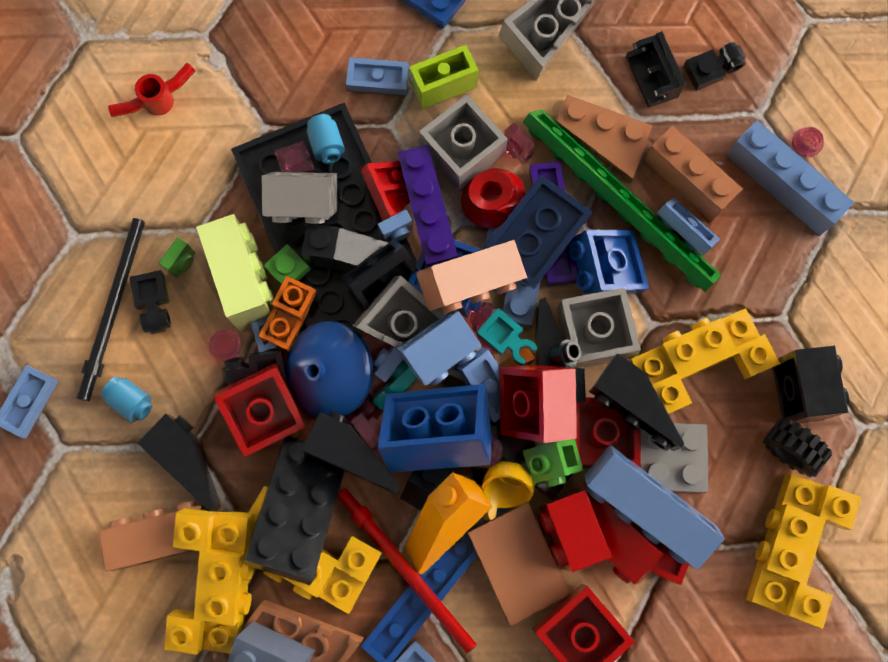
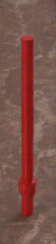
[337,488,477,654]

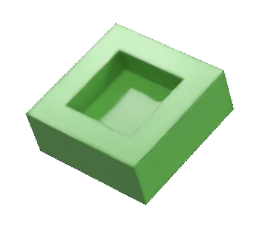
[159,237,195,278]
[264,244,311,285]

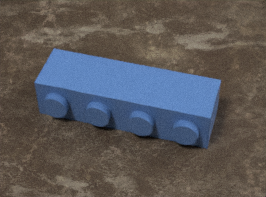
[726,120,855,236]
[584,445,725,570]

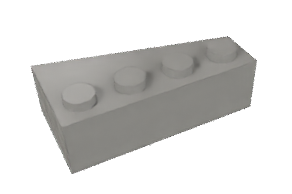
[499,0,597,81]
[352,276,500,382]

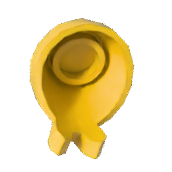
[481,461,534,521]

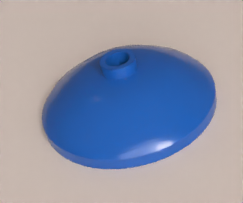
[286,321,373,418]

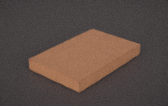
[466,502,570,626]

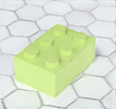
[196,214,275,331]

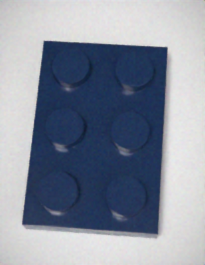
[483,175,593,289]

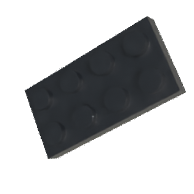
[242,436,344,585]

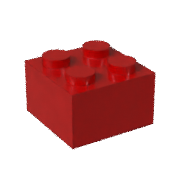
[213,363,306,457]
[499,365,577,443]
[575,397,641,468]
[537,490,612,573]
[532,584,635,662]

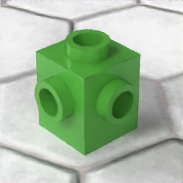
[523,439,584,488]

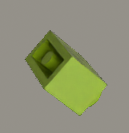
[409,44,479,109]

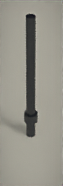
[77,218,145,402]

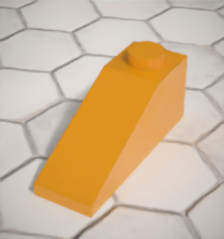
[404,472,492,575]

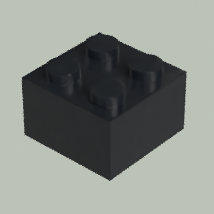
[773,345,849,423]

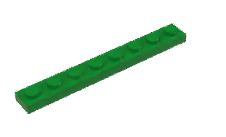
[522,109,721,292]

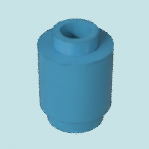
[306,114,345,164]
[101,376,152,423]

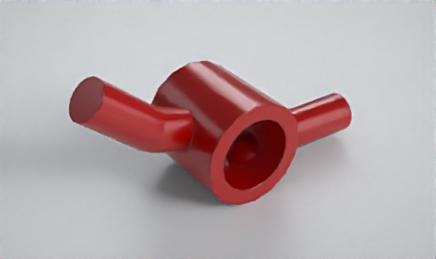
[108,63,196,117]

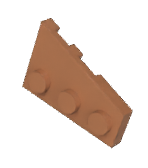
[557,95,653,183]
[241,600,364,662]

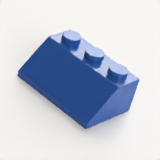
[378,384,492,473]

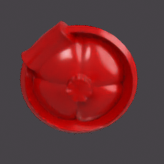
[461,168,526,228]

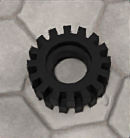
[763,418,832,477]

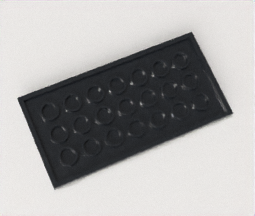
[231,102,439,335]

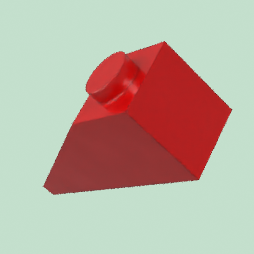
[580,482,668,585]

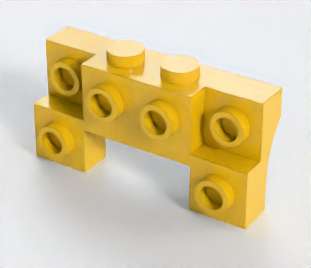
[629,308,780,414]
[746,473,862,629]
[248,486,382,614]
[164,508,255,655]

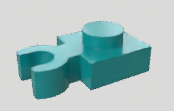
[476,308,537,366]
[373,360,417,410]

